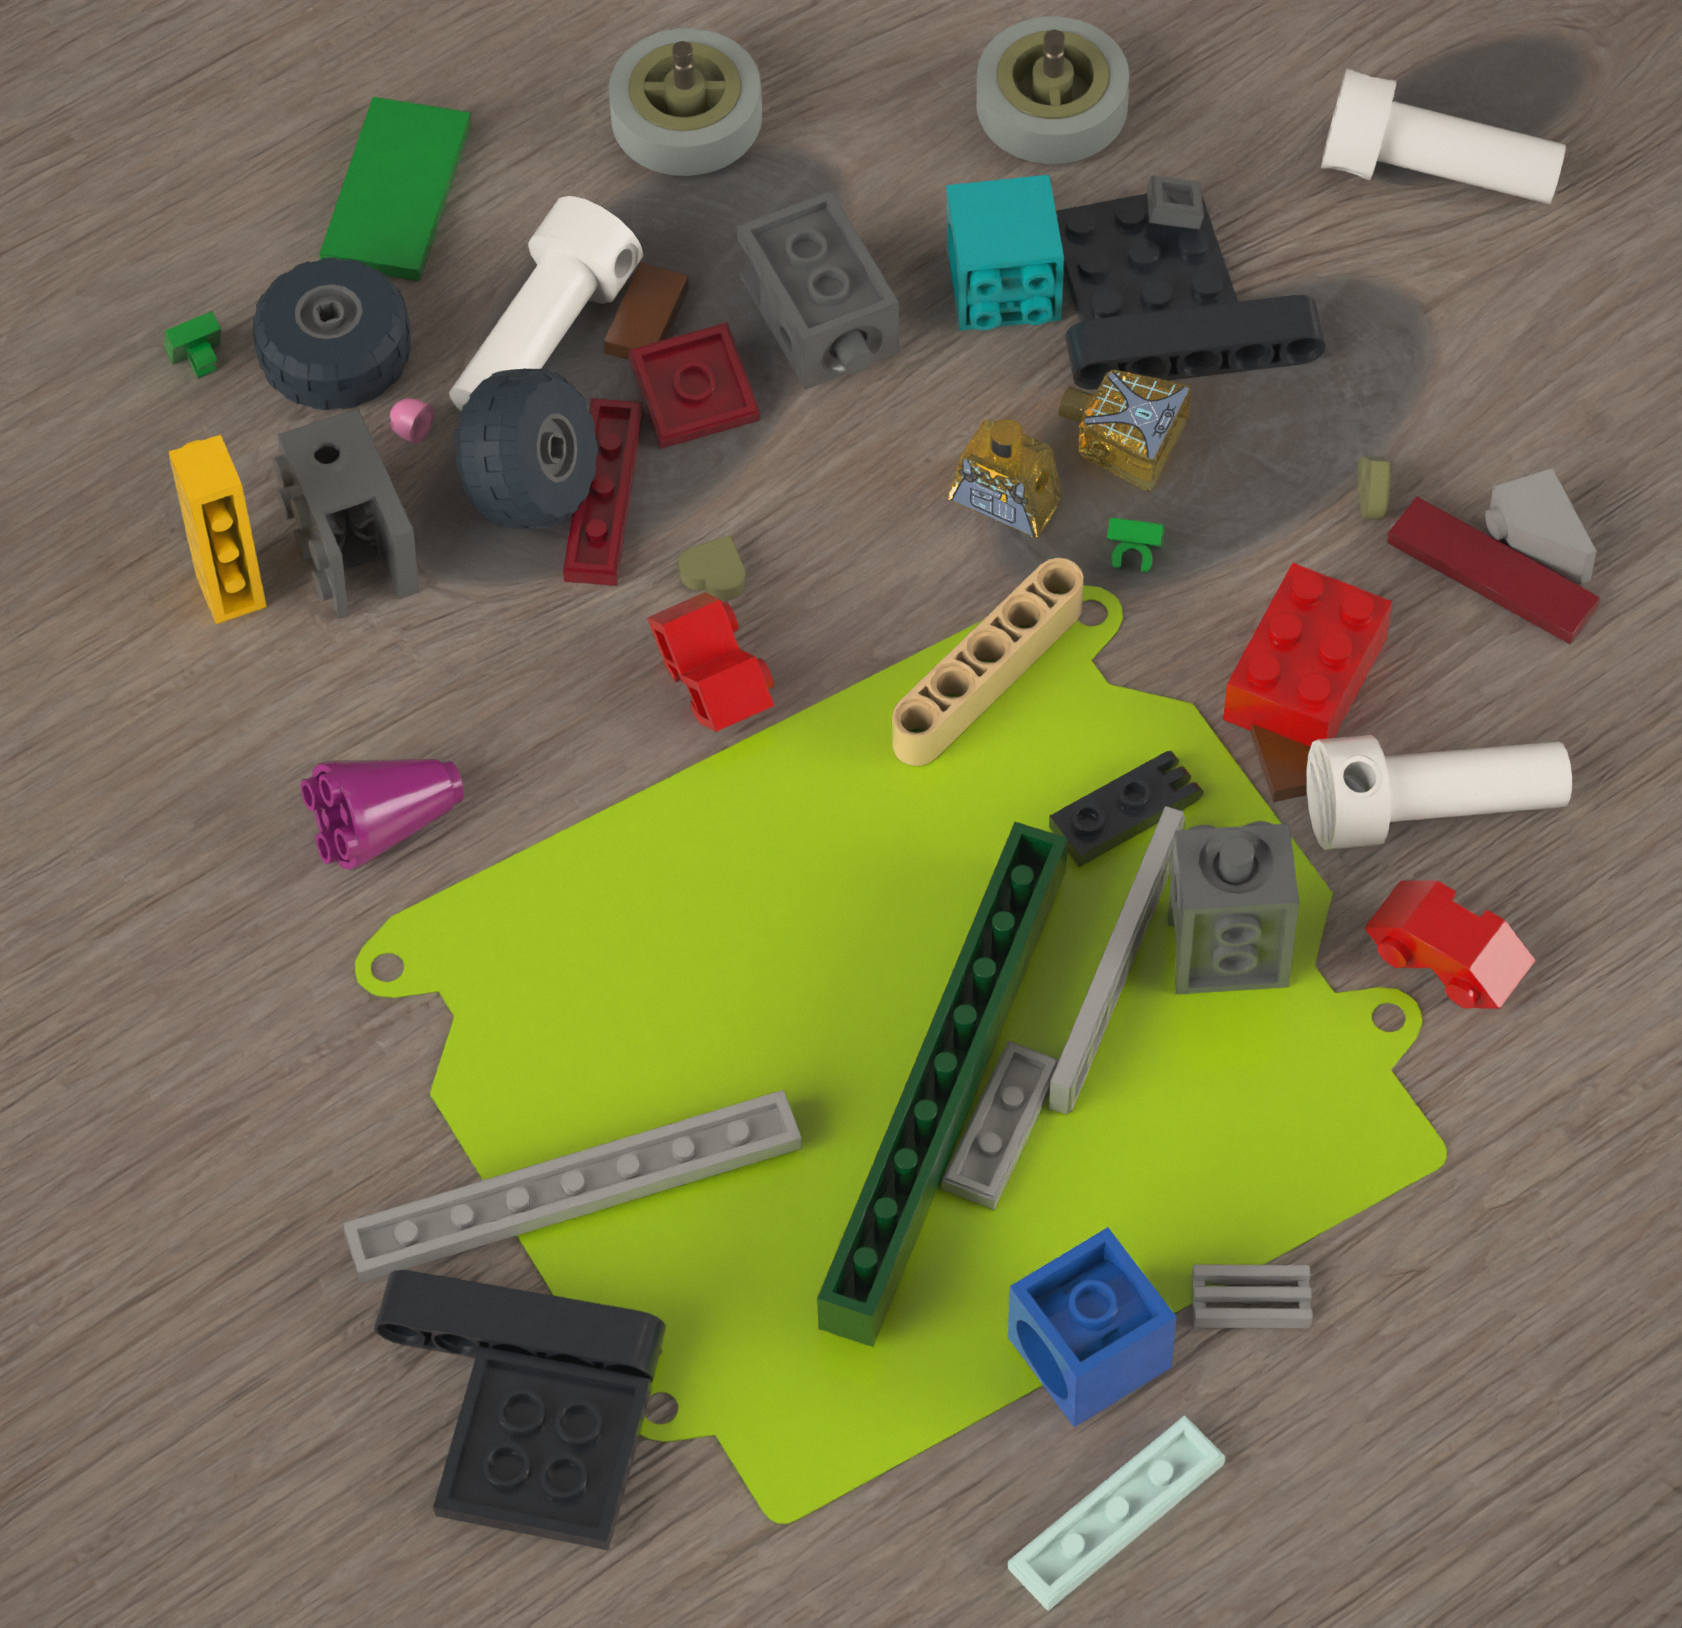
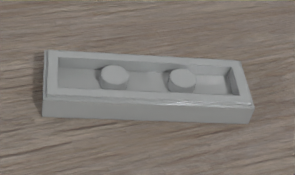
[941,1041,1059,1210]

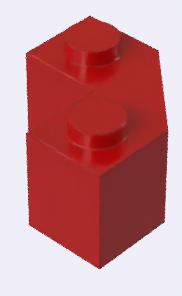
[647,592,774,732]
[1364,880,1536,1009]

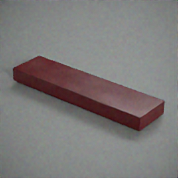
[563,398,644,586]
[1387,496,1600,645]

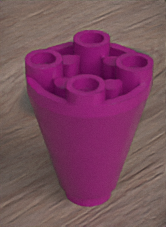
[300,759,464,870]

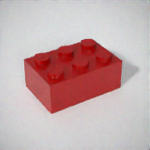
[1223,562,1393,747]

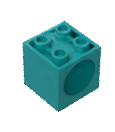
[946,175,1064,331]

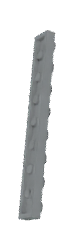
[342,1090,802,1283]

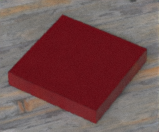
[628,322,760,449]

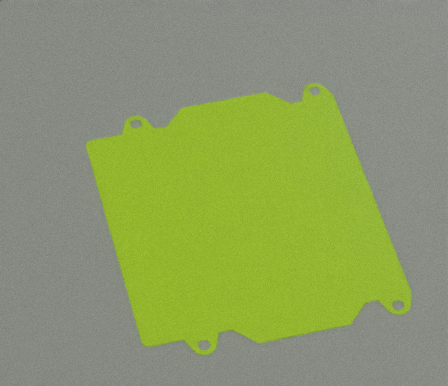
[355,585,1447,1524]

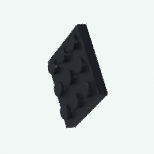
[1056,193,1238,322]
[433,1346,652,1550]

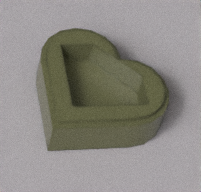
[1357,456,1392,520]
[678,535,746,601]

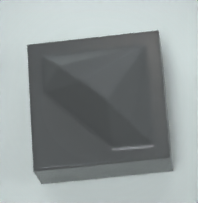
[1147,175,1204,230]

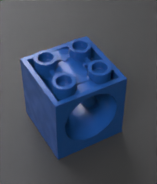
[1008,1227,1176,1427]

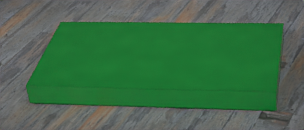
[319,96,472,281]

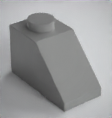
[1485,468,1596,584]

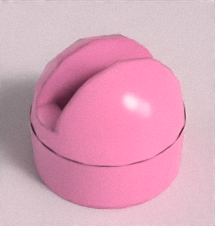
[390,398,435,444]

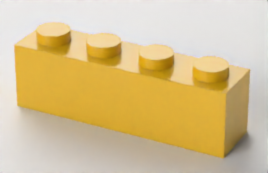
[168,434,267,624]

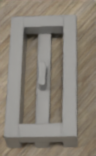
[1192,1265,1313,1328]

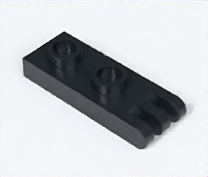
[1049,751,1204,867]

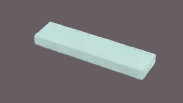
[1008,1415,1225,1611]

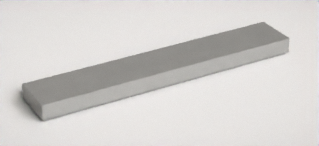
[1049,806,1185,1115]

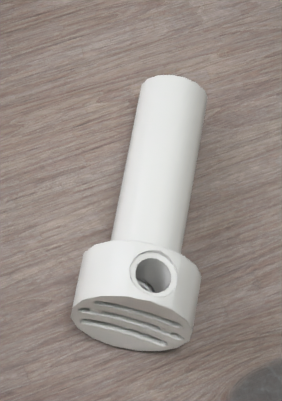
[1321,68,1566,204]
[449,196,643,411]
[1306,735,1572,850]

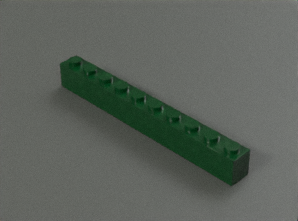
[817,822,1068,1347]

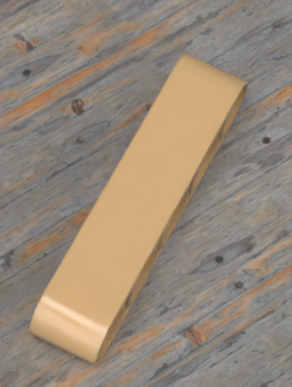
[892,558,1083,766]

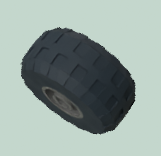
[253,257,411,410]
[455,368,598,529]

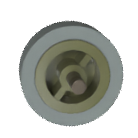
[977,16,1129,164]
[609,28,762,176]

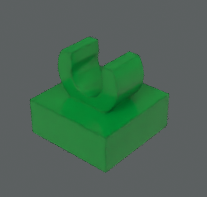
[164,311,221,379]
[1107,517,1165,573]

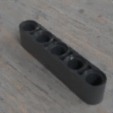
[1065,295,1326,390]
[374,1270,666,1384]

